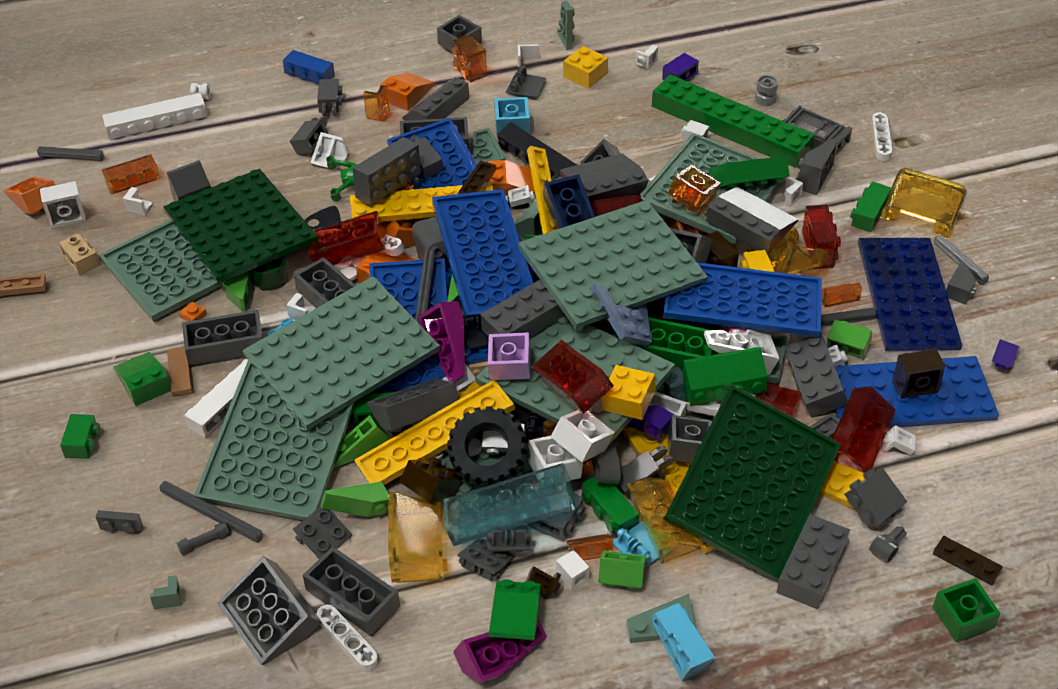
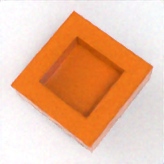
[179,302,207,322]

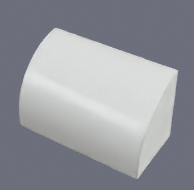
[649,392,687,417]

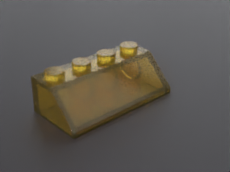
[627,477,701,564]

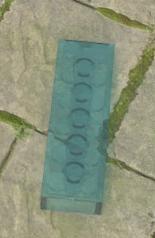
[443,463,575,546]

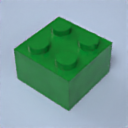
[932,578,1001,642]

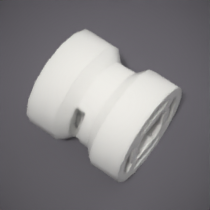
[190,83,210,100]

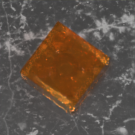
[452,34,487,83]
[667,165,721,212]

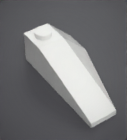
[704,329,780,376]

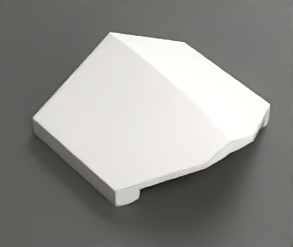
[310,132,348,169]

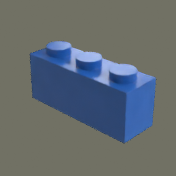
[282,50,335,84]

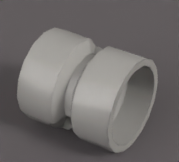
[755,75,778,106]

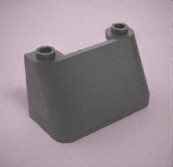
[412,217,446,260]

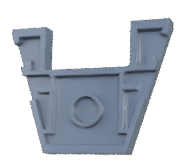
[589,283,652,347]

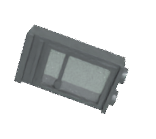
[782,105,852,149]

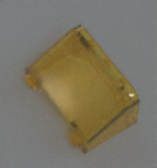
[881,168,967,239]
[746,227,828,274]
[388,492,448,583]

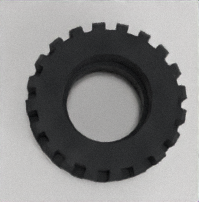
[447,406,528,490]

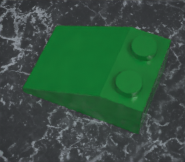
[113,352,171,406]
[489,579,541,640]

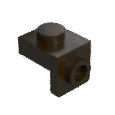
[526,566,561,599]

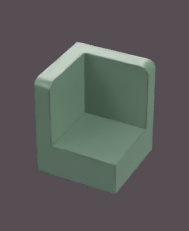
[150,575,181,609]

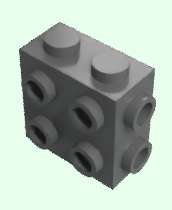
[844,467,907,529]
[524,484,585,541]

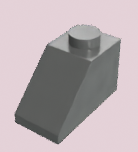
[945,261,977,305]

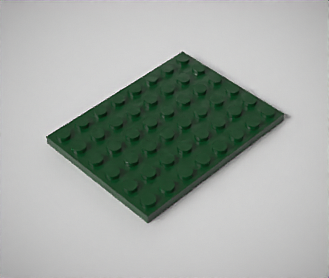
[163,168,319,284]
[663,384,841,583]

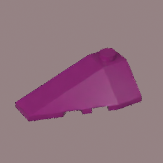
[418,301,465,382]
[453,619,547,683]

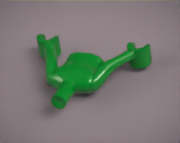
[326,155,357,202]

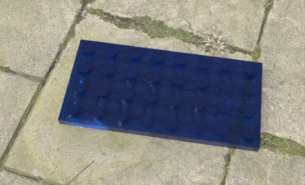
[858,238,962,351]

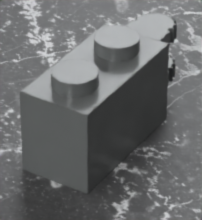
[317,79,343,116]
[290,117,328,155]
[411,134,443,179]
[619,446,674,500]

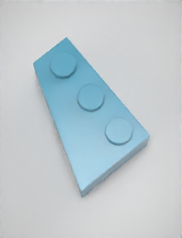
[651,603,715,681]

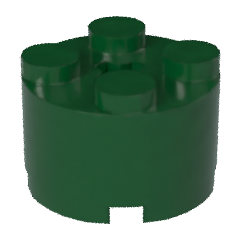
[250,256,288,291]

